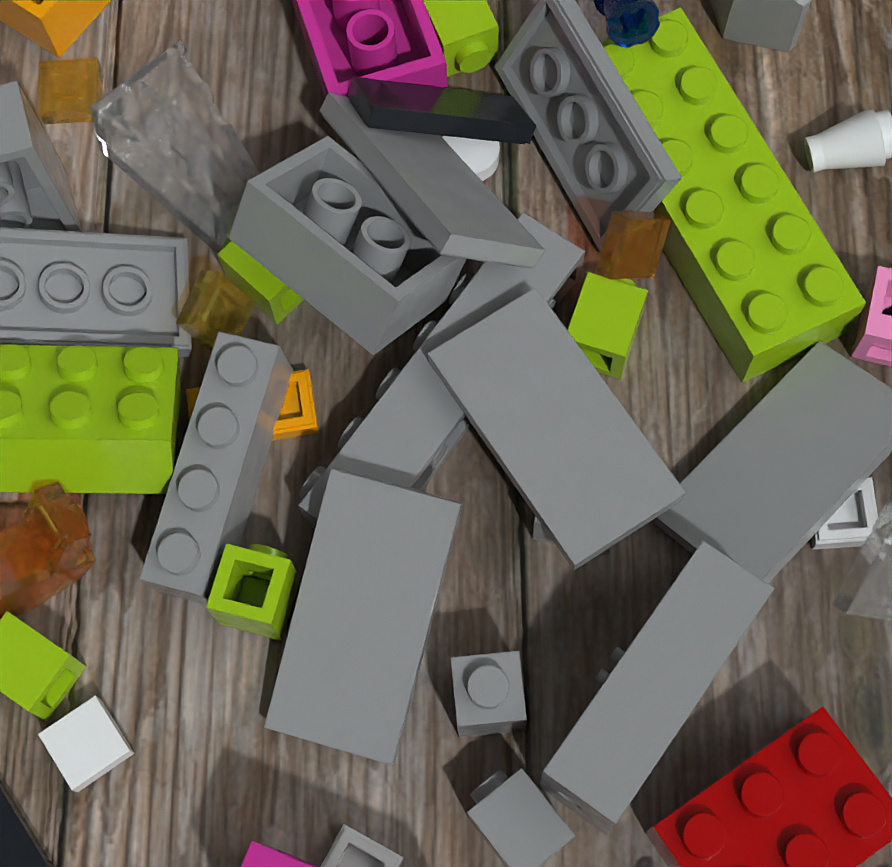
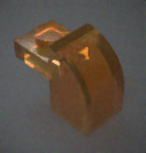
[0,482,96,619]

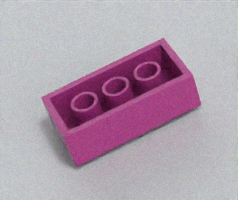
[291,0,448,98]

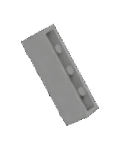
[139,331,293,605]

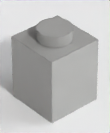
[451,651,527,738]
[467,768,575,867]

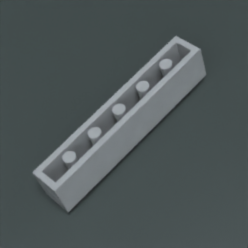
[298,213,585,529]

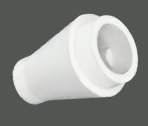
[804,107,892,173]

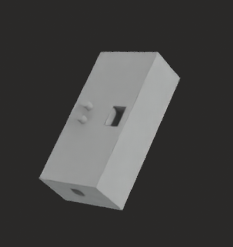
[539,541,775,835]

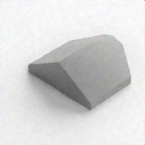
[709,0,811,52]

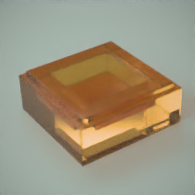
[596,211,671,279]

